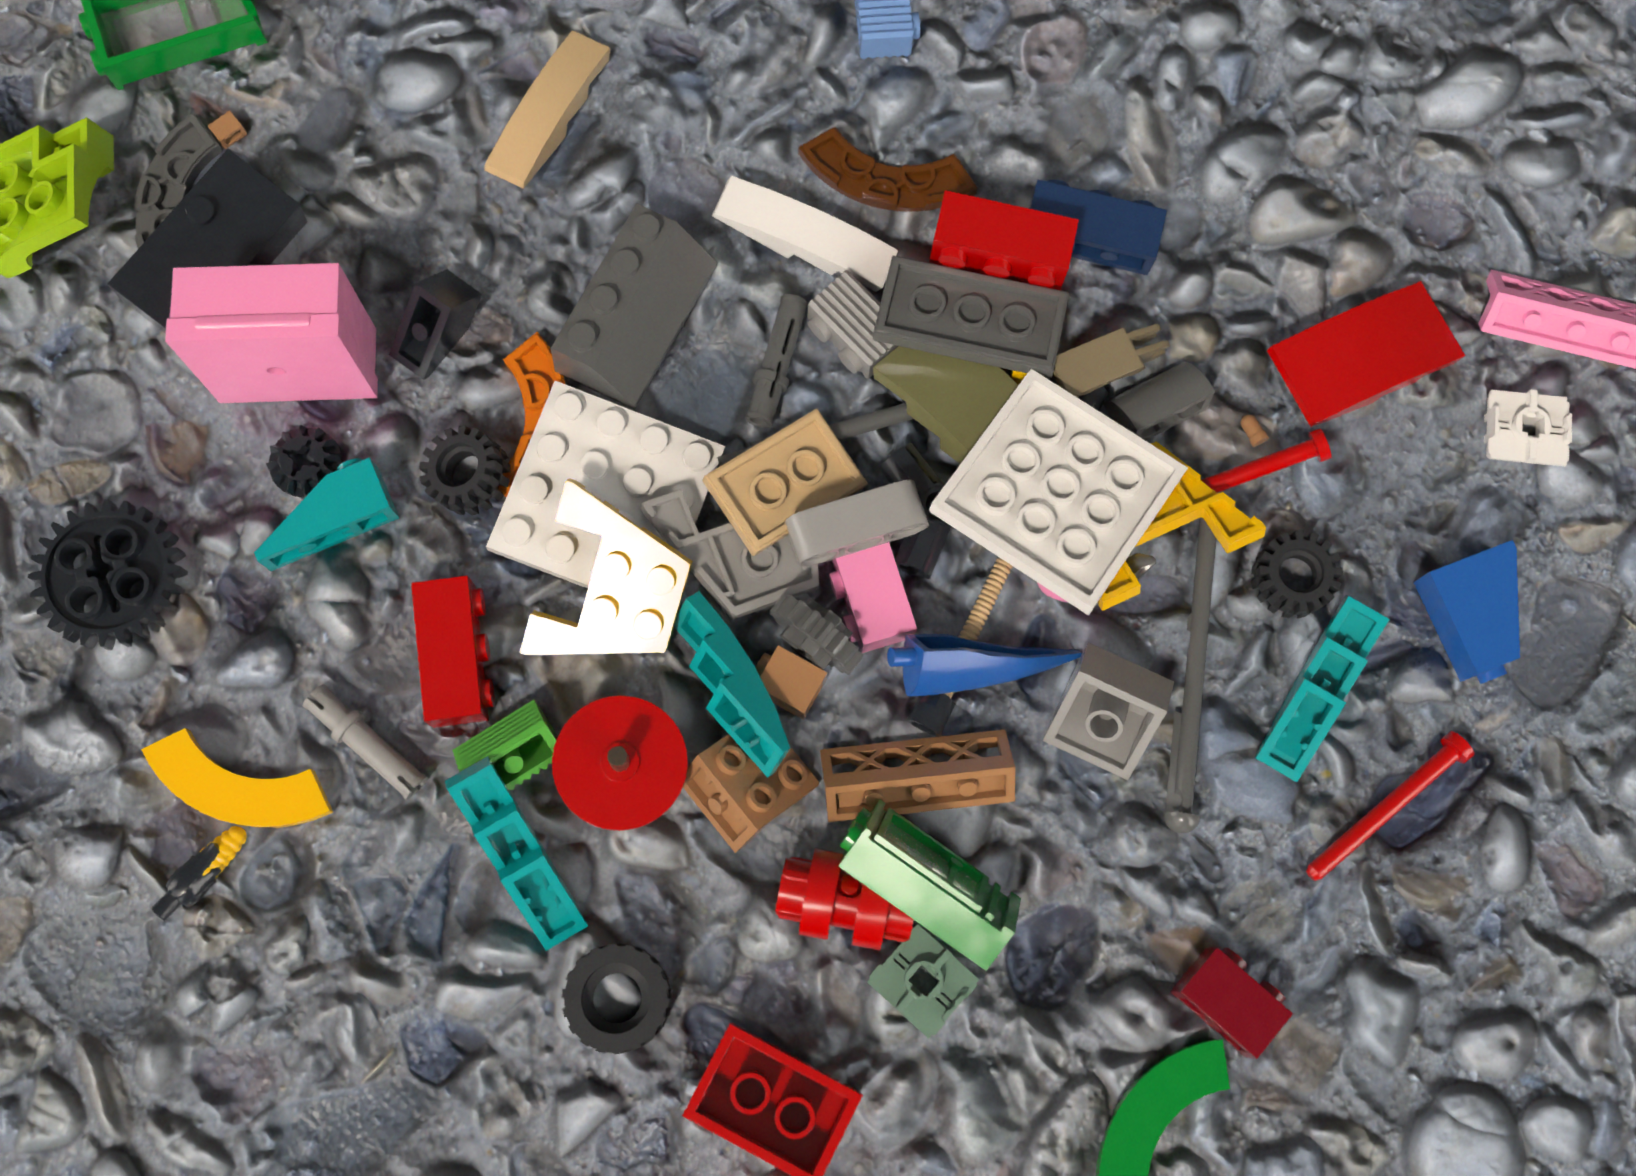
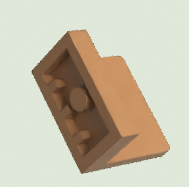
[683,734,819,853]

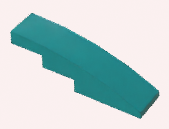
[674,591,790,778]
[1255,595,1390,782]
[445,756,588,951]

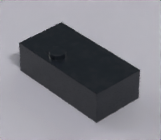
[107,149,308,334]

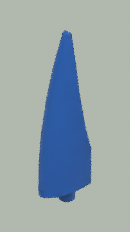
[887,634,1082,696]

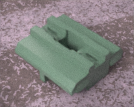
[867,924,979,1039]

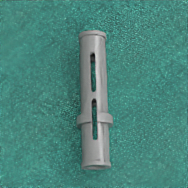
[303,684,428,800]

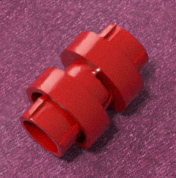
[775,848,914,950]

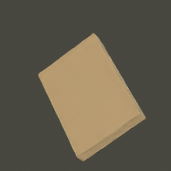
[702,409,868,557]

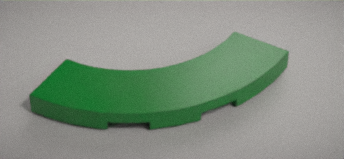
[1096,1038,1230,1176]

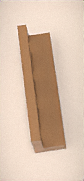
[820,729,1015,822]

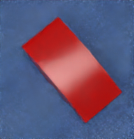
[1267,281,1466,427]

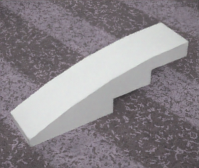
[712,176,898,292]

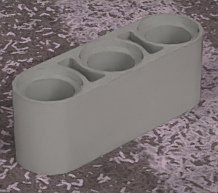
[785,480,929,567]

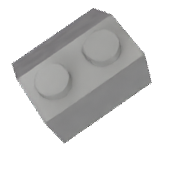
[1043,642,1174,780]

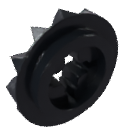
[266,425,342,497]

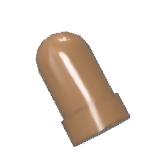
[1240,414,1269,447]

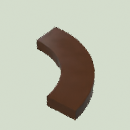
[798,127,978,212]

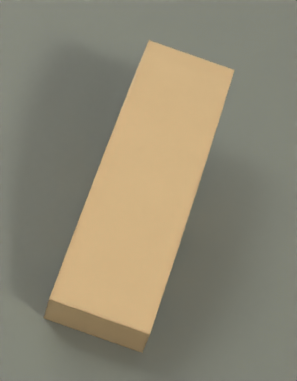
[485,30,610,189]

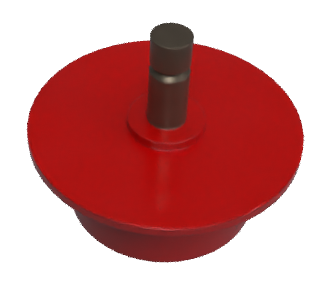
[552,696,688,831]

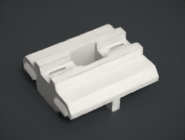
[1484,389,1572,467]

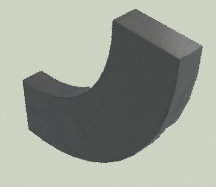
[134,112,223,248]

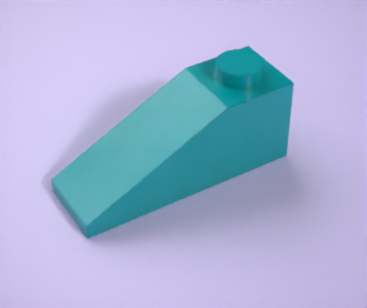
[254,457,399,571]

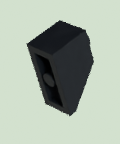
[389,269,482,380]

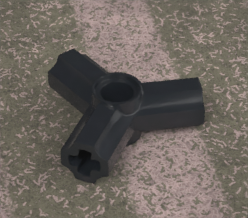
[879,443,954,580]

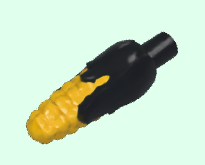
[151,826,247,921]

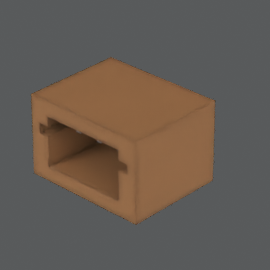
[208,111,247,149]

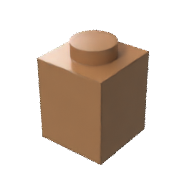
[756,645,828,720]

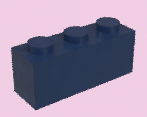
[1029,179,1167,276]

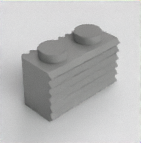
[807,270,898,379]

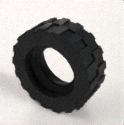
[562,943,672,1054]

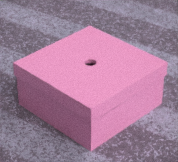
[165,263,378,403]

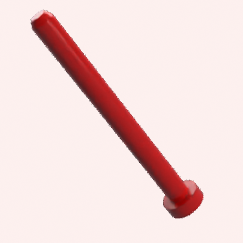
[1201,428,1332,493]
[1306,731,1474,881]

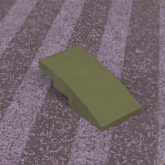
[873,346,1018,464]

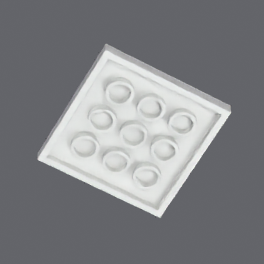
[929,369,1188,616]
[486,381,725,588]

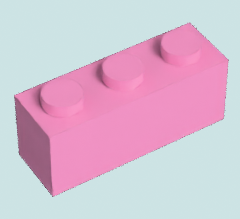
[829,542,917,653]

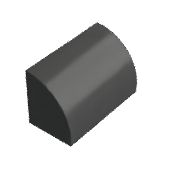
[1103,362,1215,440]

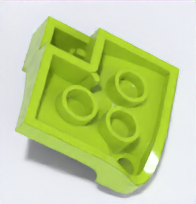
[0,117,114,278]

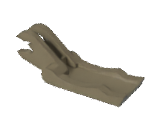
[1053,324,1170,397]

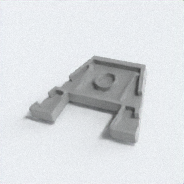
[640,489,819,620]

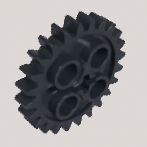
[28,499,188,651]

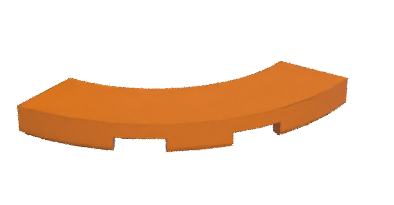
[498,332,566,498]

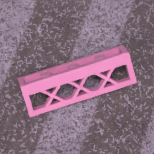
[1478,269,1636,369]

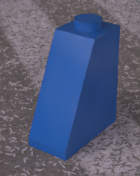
[1413,540,1520,684]

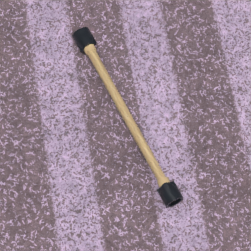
[907,386,1108,737]

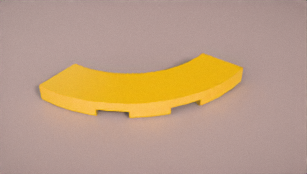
[141,728,334,828]

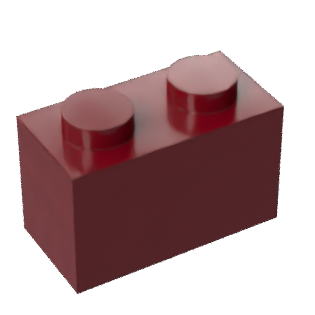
[1170,947,1293,1059]

